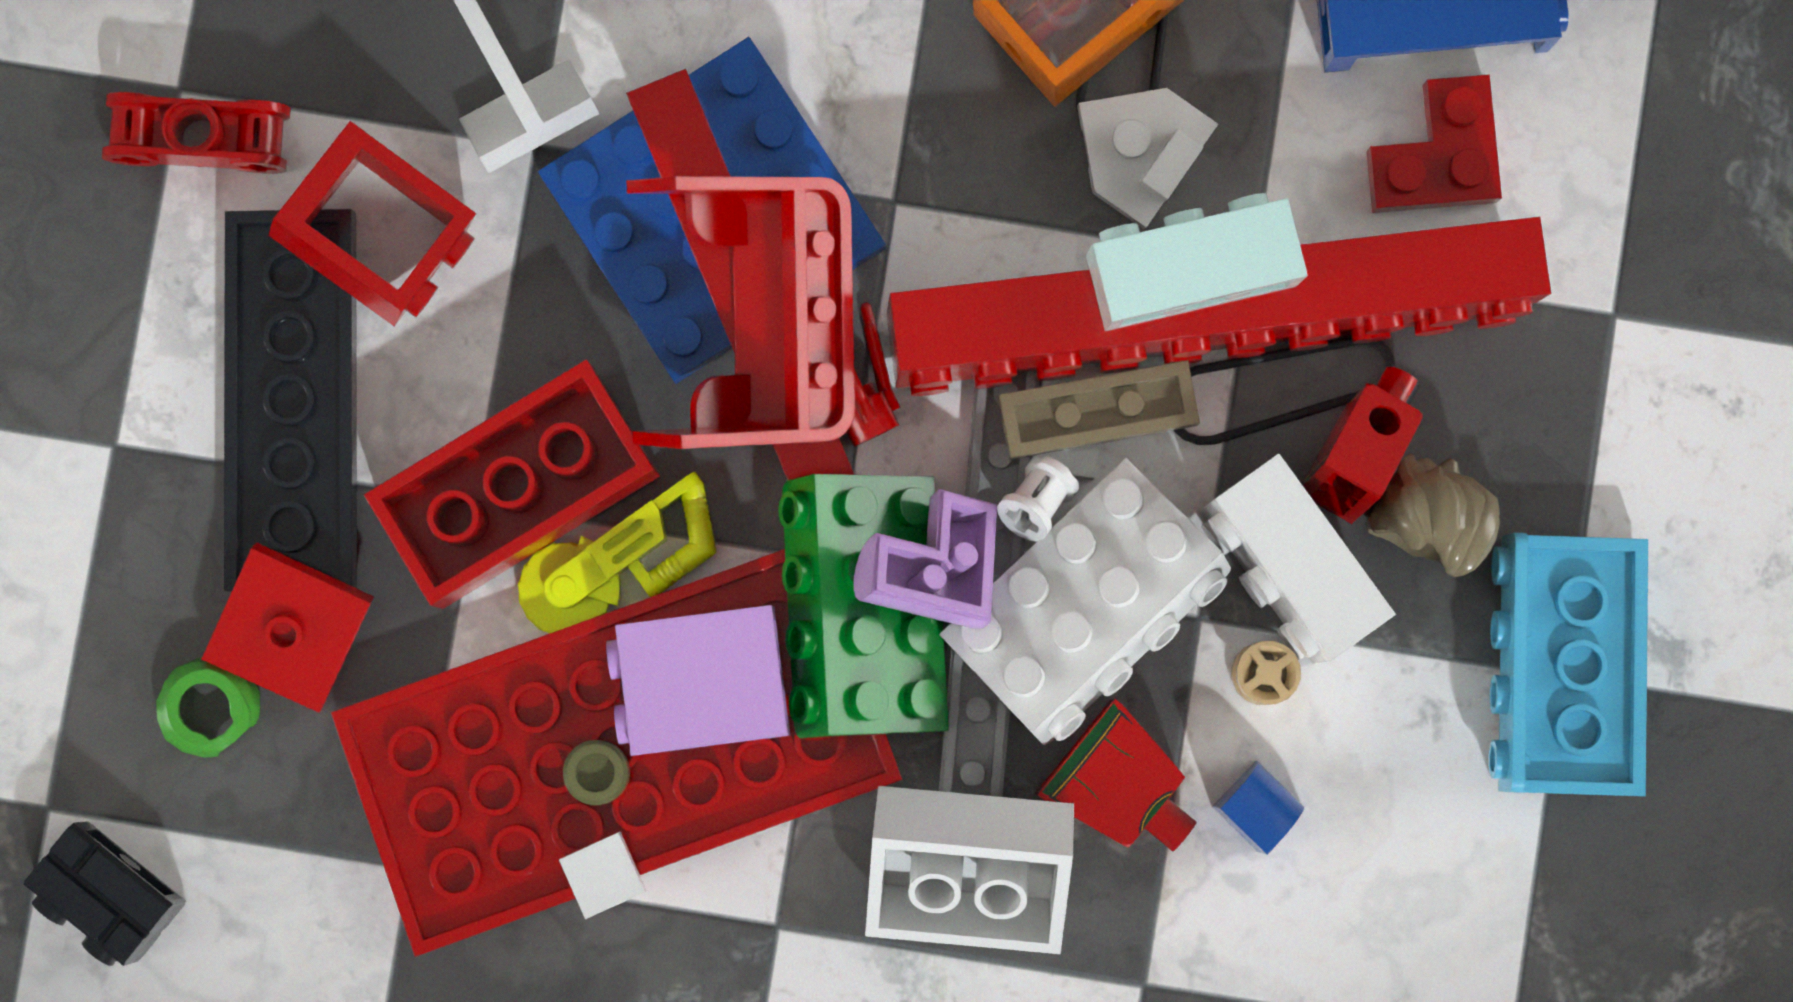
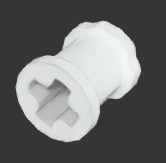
[997,456,1079,541]

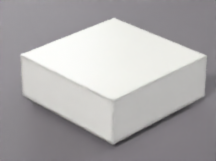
[559,832,647,919]

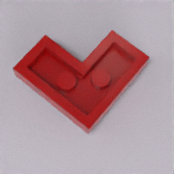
[1366,74,1502,213]

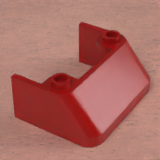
[626,176,855,449]

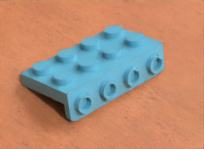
[1489,533,1648,797]

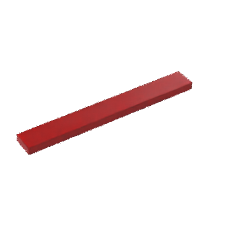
[626,68,854,481]

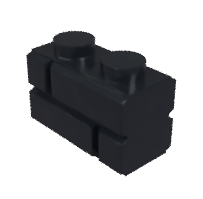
[23,821,186,966]

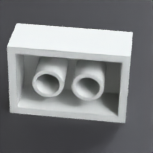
[1201,454,1396,664]
[865,786,1074,954]

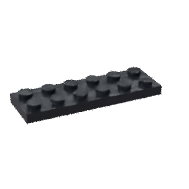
[224,209,357,592]

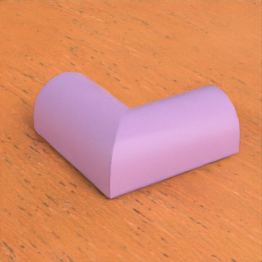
[854,489,997,629]

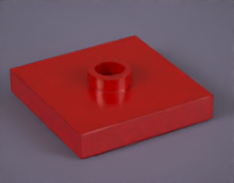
[201,542,375,713]

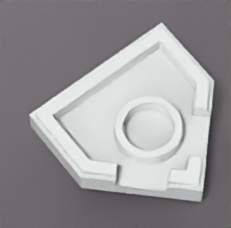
[1077,88,1218,229]

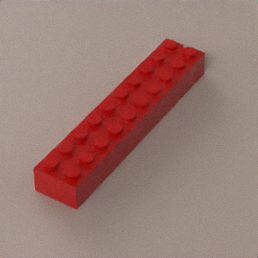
[886,216,1552,396]

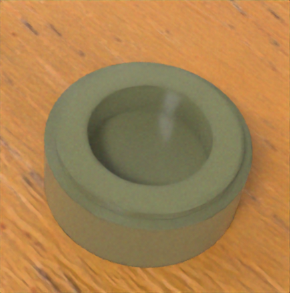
[563,740,630,805]

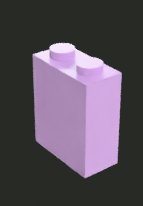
[606,605,790,756]

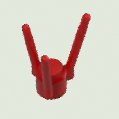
[842,302,901,447]

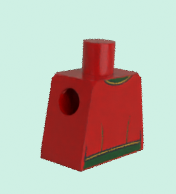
[1302,367,1423,524]
[1035,699,1197,852]

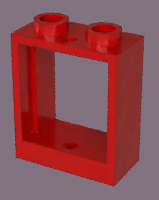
[268,121,477,327]

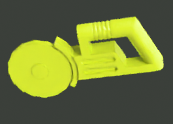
[518,471,717,634]

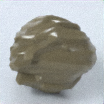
[1365,454,1500,577]

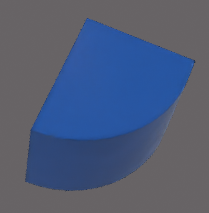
[1212,761,1304,855]

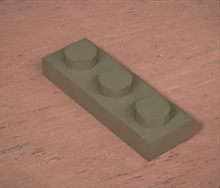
[998,360,1200,460]

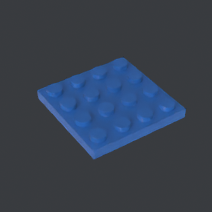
[537,36,886,384]

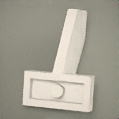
[454,0,600,174]

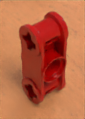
[102,92,291,174]

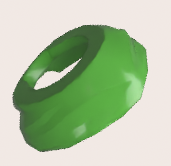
[156,657,260,757]

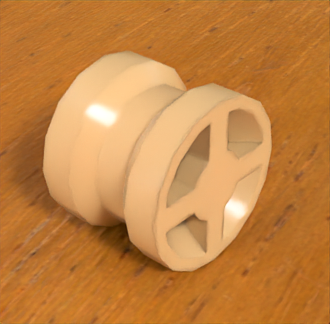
[1231,641,1301,705]

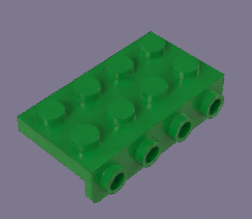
[778,474,949,738]

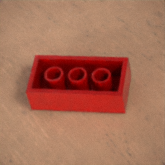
[364,359,660,609]

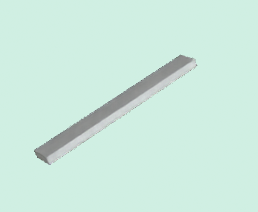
[939,371,1039,797]

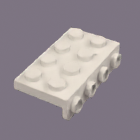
[939,458,1231,745]

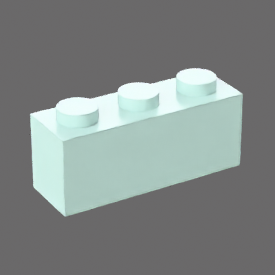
[1086,193,1308,331]

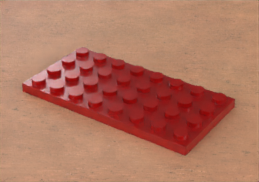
[331,549,902,957]

